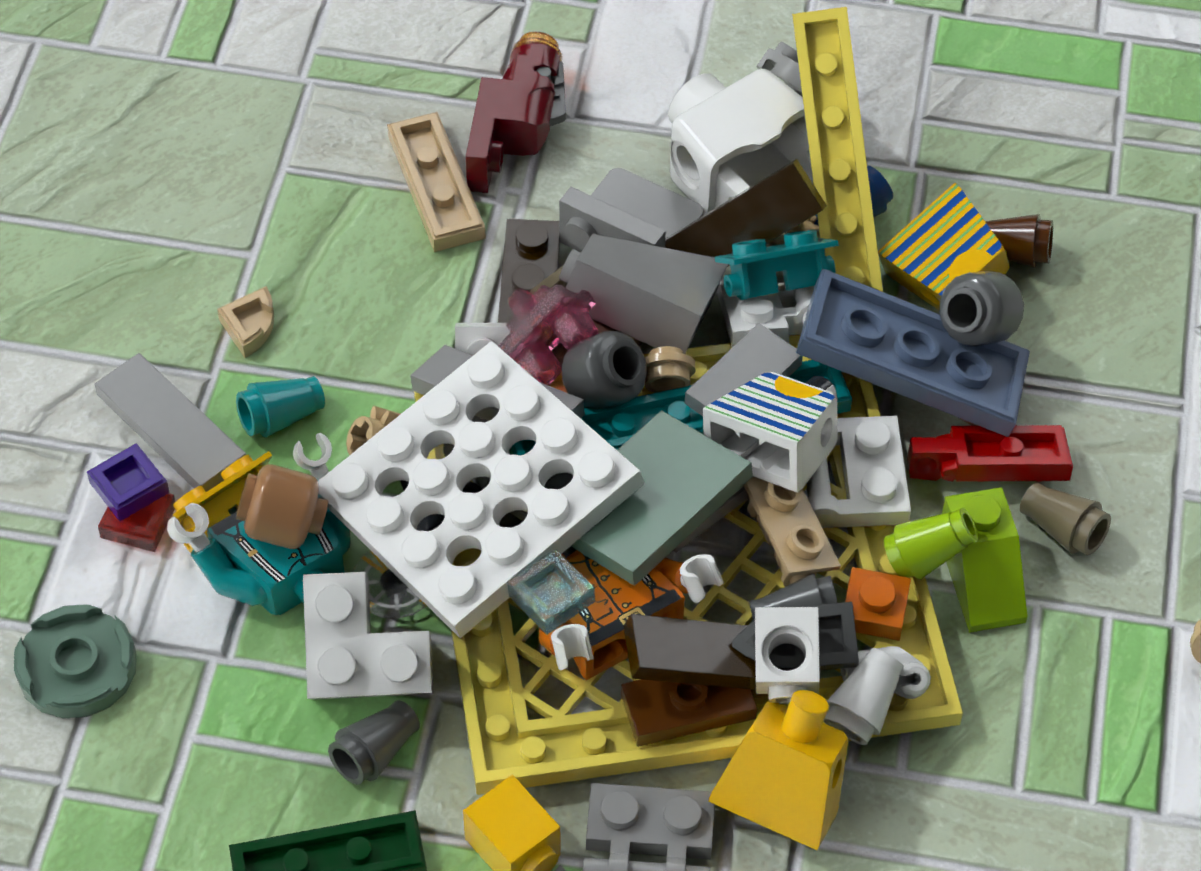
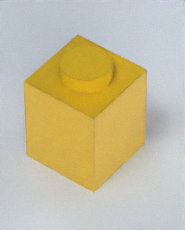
[463,774,561,871]

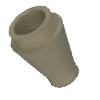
[1020,482,1111,555]

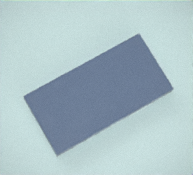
[796,269,1030,437]

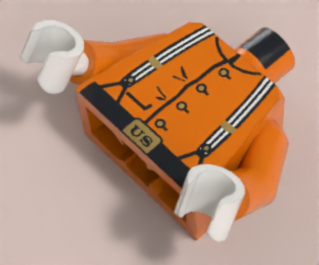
[539,546,724,681]

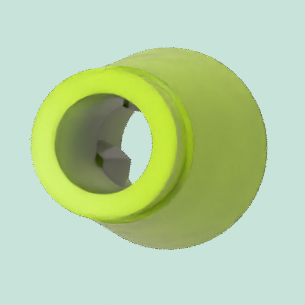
[884,508,978,579]

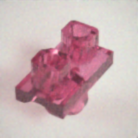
[498,284,599,386]

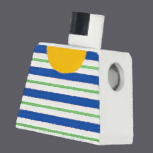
[703,372,837,493]

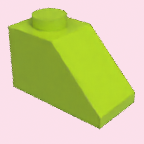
[942,487,1028,633]

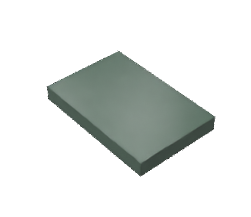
[571,410,753,586]

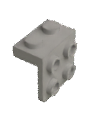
[559,168,703,252]

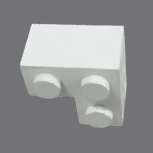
[303,572,433,700]

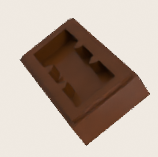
[621,679,757,747]

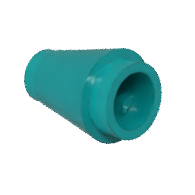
[236,376,325,438]

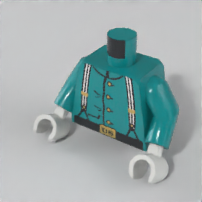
[167,433,351,615]

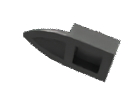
[732,602,859,671]

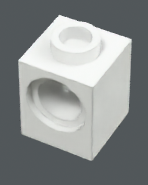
[755,607,820,704]

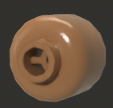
[236,464,329,549]

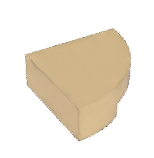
[217,286,274,358]

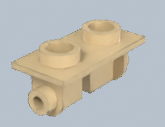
[744,477,841,586]

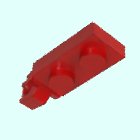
[907,425,1073,482]

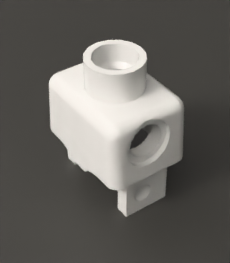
[668,69,813,215]

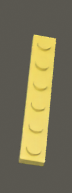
[792,7,883,292]

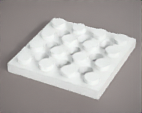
[318,341,645,638]

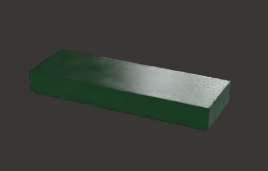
[229,810,427,871]

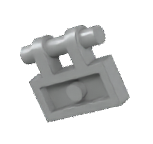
[583,783,715,871]

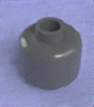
[939,271,1024,346]
[561,331,647,409]

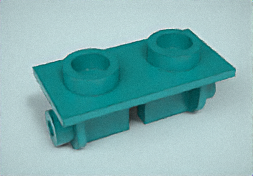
[714,230,839,300]

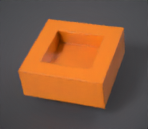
[845,567,911,641]

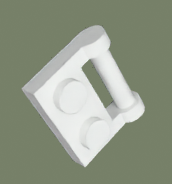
[807,416,911,528]

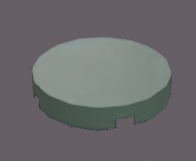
[14,604,136,719]

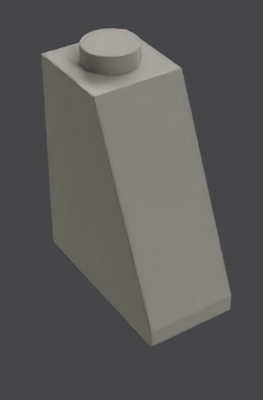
[559,234,728,354]

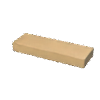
[387,112,486,252]

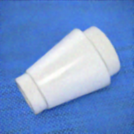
[824,648,904,745]

